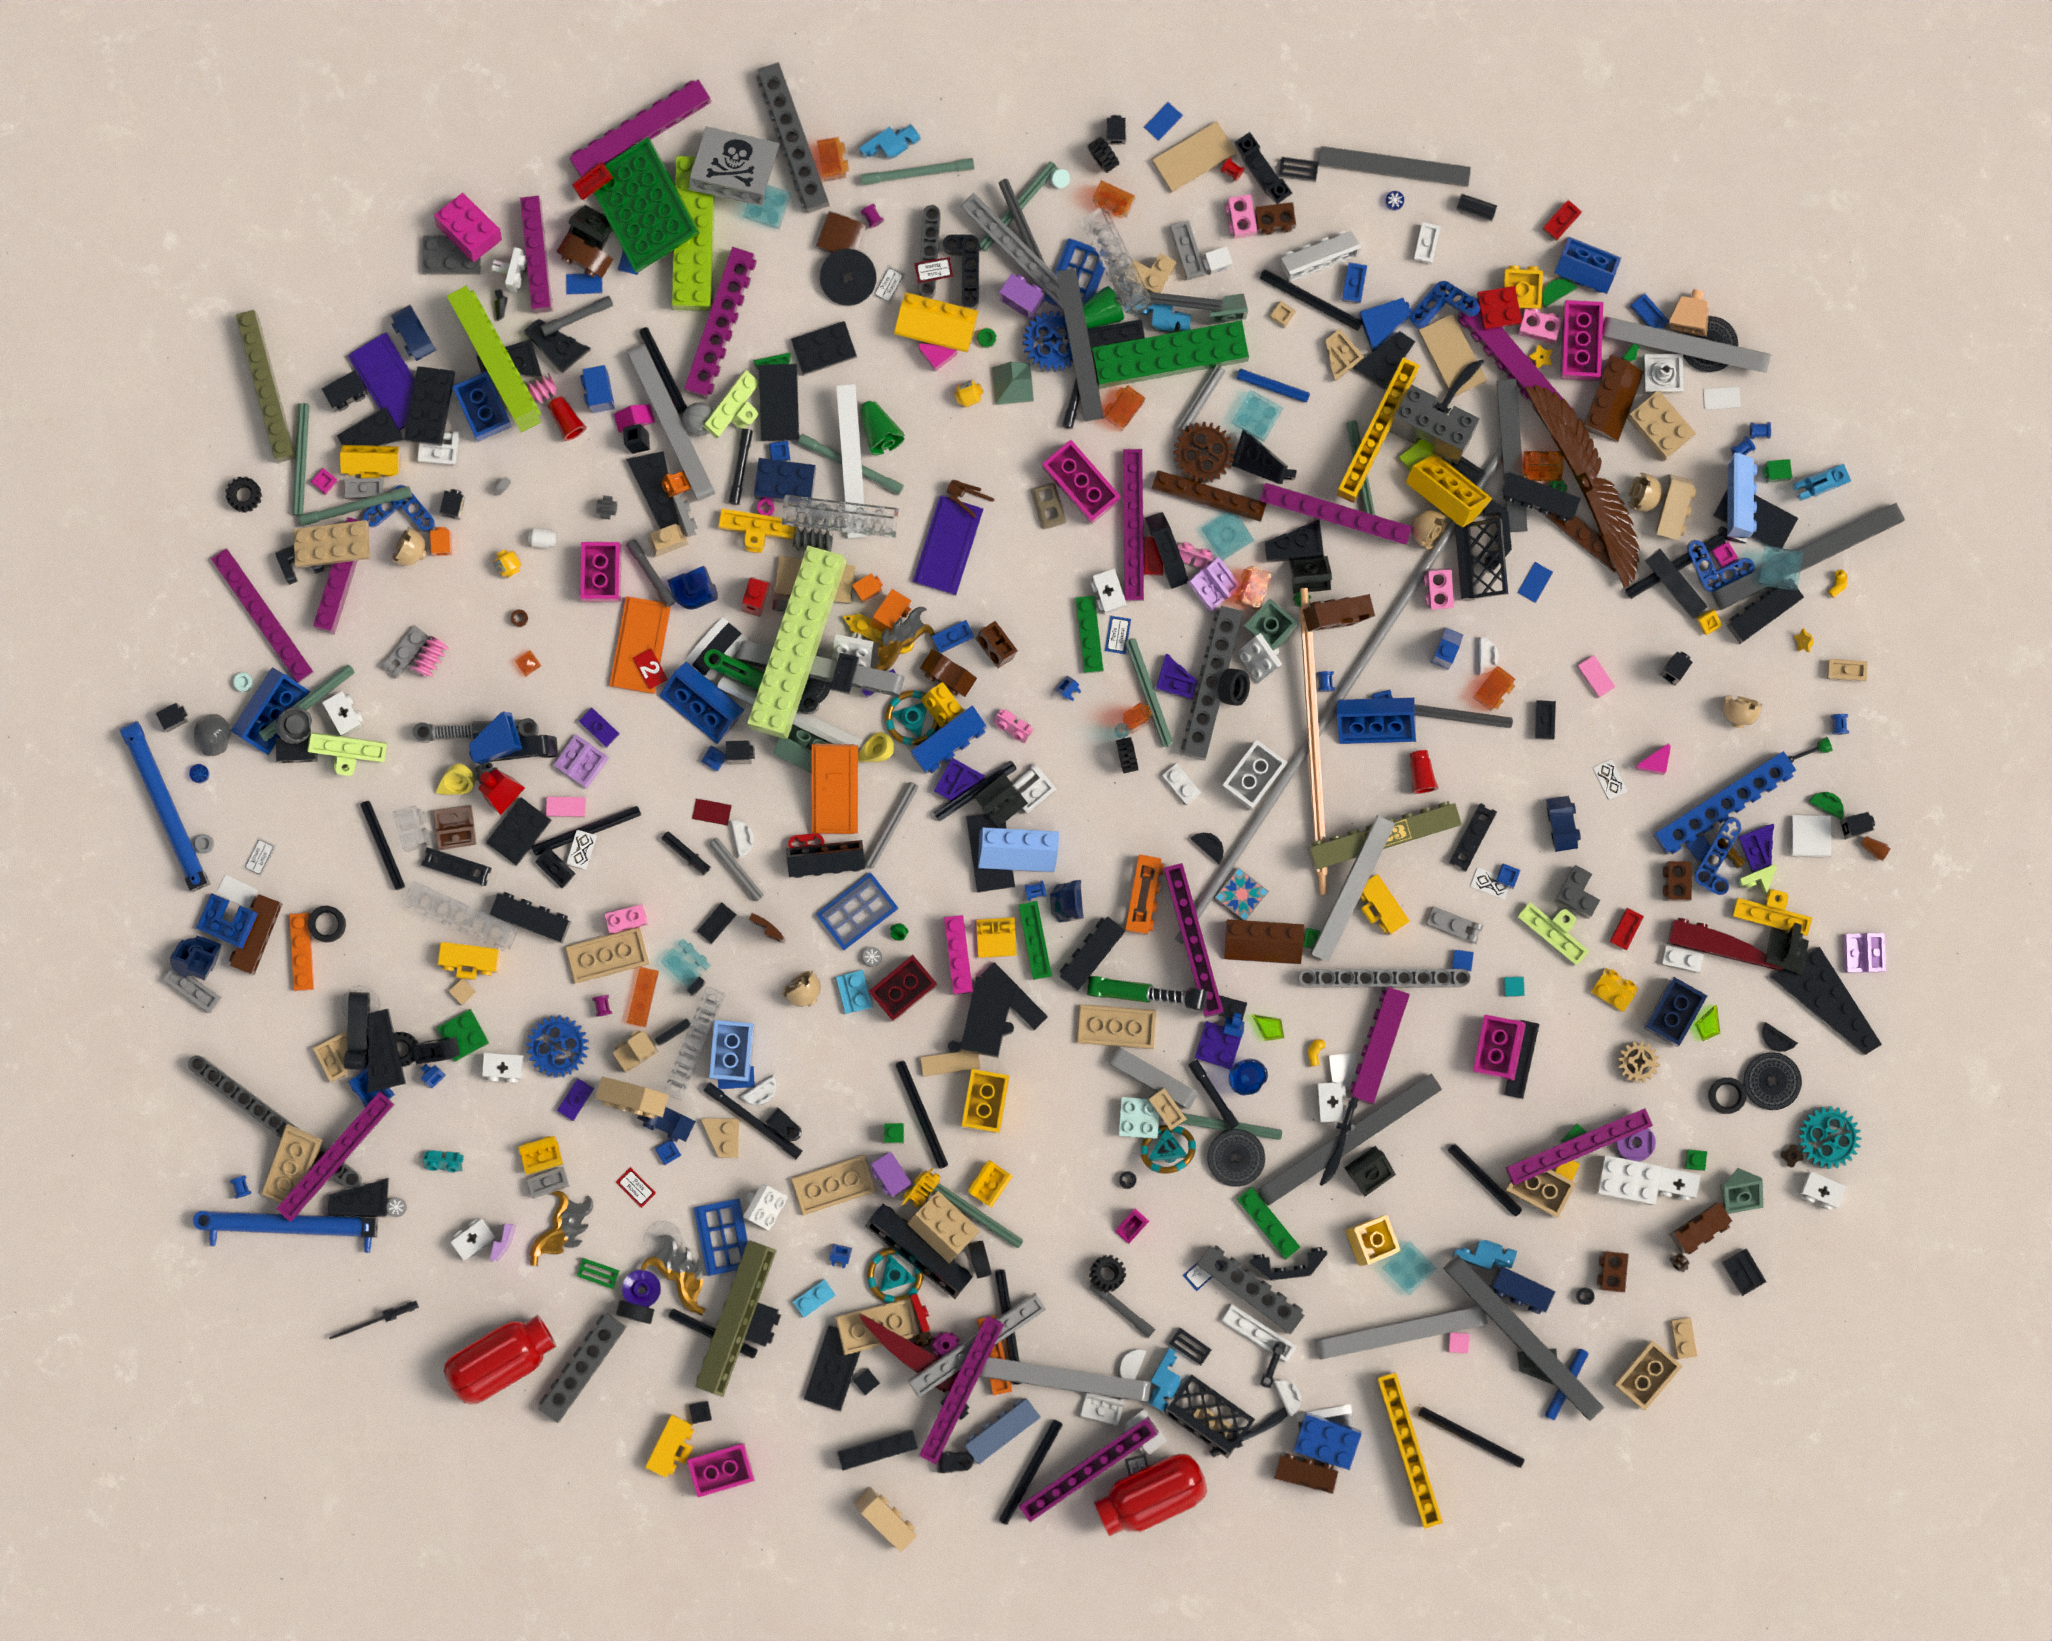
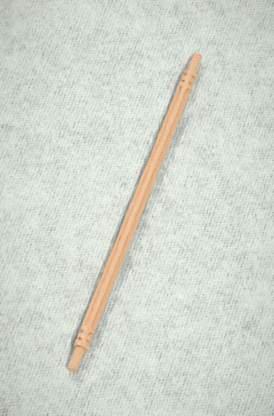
[1300,588,1328,895]

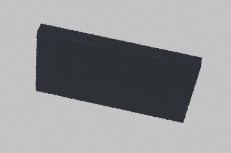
[759,364,799,441]
[1713,488,1798,552]
[966,814,1015,893]
[960,976,1014,1058]
[804,1325,861,1412]

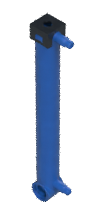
[120,721,211,892]
[193,1211,378,1253]

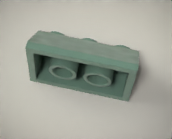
[773,724,832,774]

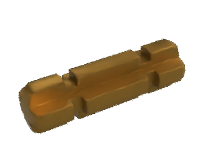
[1717,838,1745,868]

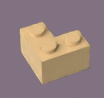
[1125,253,1177,293]
[612,1030,659,1073]

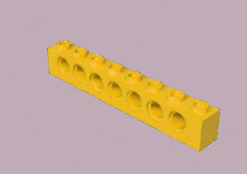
[1337,357,1420,503]
[1376,1372,1443,1529]

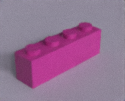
[944,915,973,995]

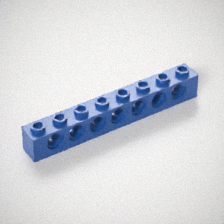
[1653,751,1796,854]

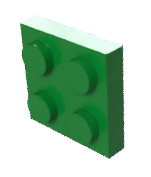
[437,1009,489,1062]

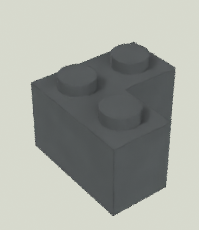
[1555,865,1600,919]

